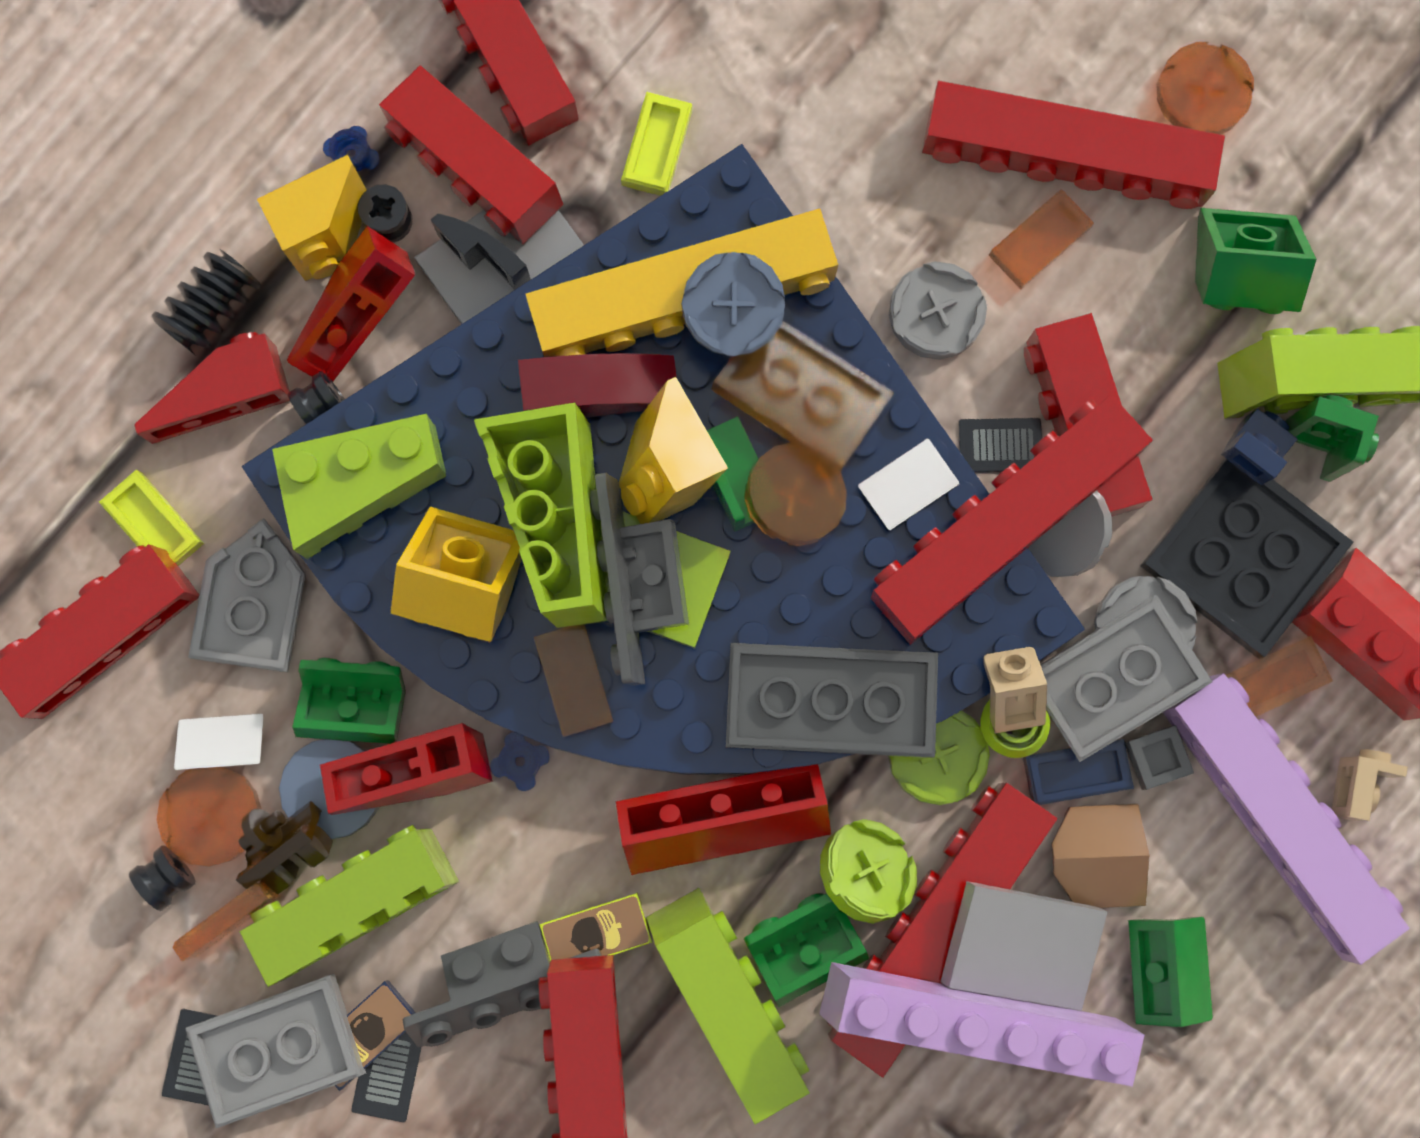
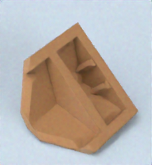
[1051,804,1150,908]

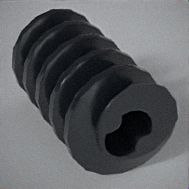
[151,249,262,356]

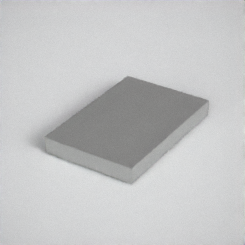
[414,210,584,324]
[1040,595,1212,762]
[941,881,1108,1011]
[185,974,366,1129]

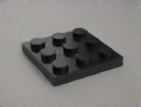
[1140,458,1353,659]

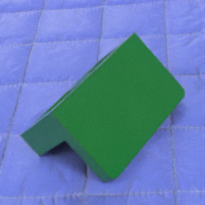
[707,416,782,532]
[1128,917,1213,1027]

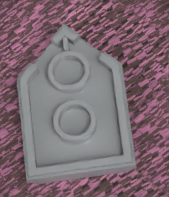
[188,518,305,672]

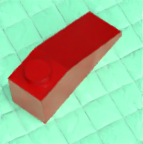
[287,226,415,381]
[134,332,290,444]
[320,723,493,815]

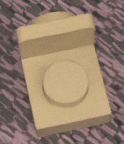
[984,647,1047,733]
[1331,749,1408,821]

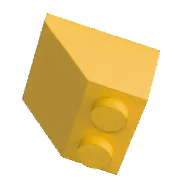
[257,155,366,281]
[619,377,728,524]
[390,507,522,642]

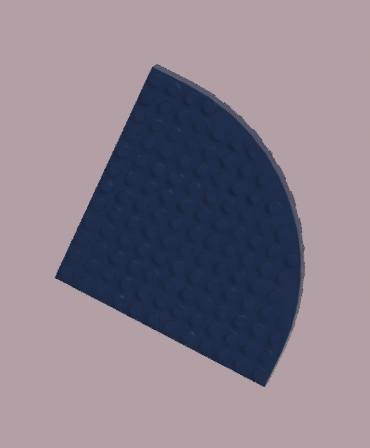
[241,144,1085,775]

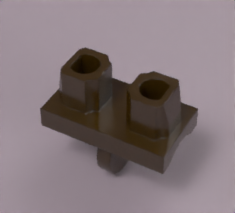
[236,801,333,894]

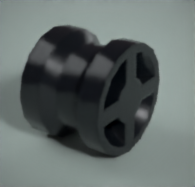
[358,184,413,243]
[288,371,345,424]
[129,845,196,911]

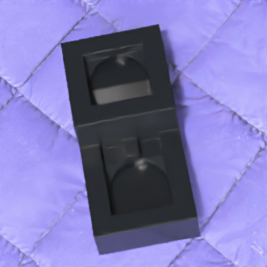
[431,214,531,290]

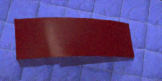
[518,353,677,418]

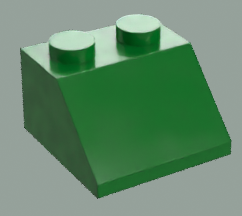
[1195,208,1317,314]

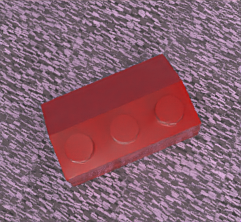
[1292,548,1420,721]

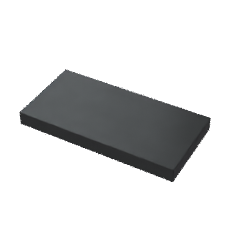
[725,643,938,758]

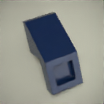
[1221,408,1298,485]

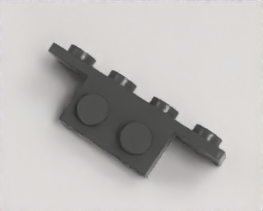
[590,473,689,686]
[402,921,602,1047]

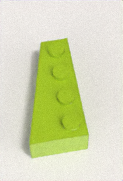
[1217,326,1420,419]
[474,403,607,628]
[239,825,459,987]
[646,888,810,1125]

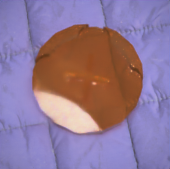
[1156,42,1254,134]
[744,442,847,546]
[156,767,262,867]

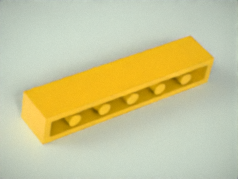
[525,208,838,357]

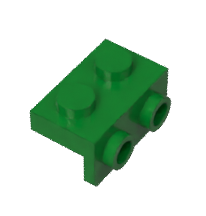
[1285,395,1379,482]
[292,658,406,744]
[744,893,870,1007]

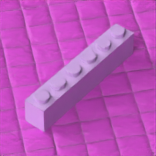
[1163,673,1410,965]
[819,962,1144,1087]

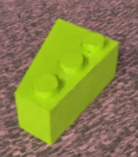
[272,414,446,559]

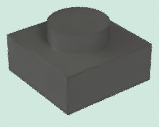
[1125,725,1194,790]

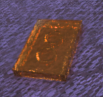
[711,321,894,474]

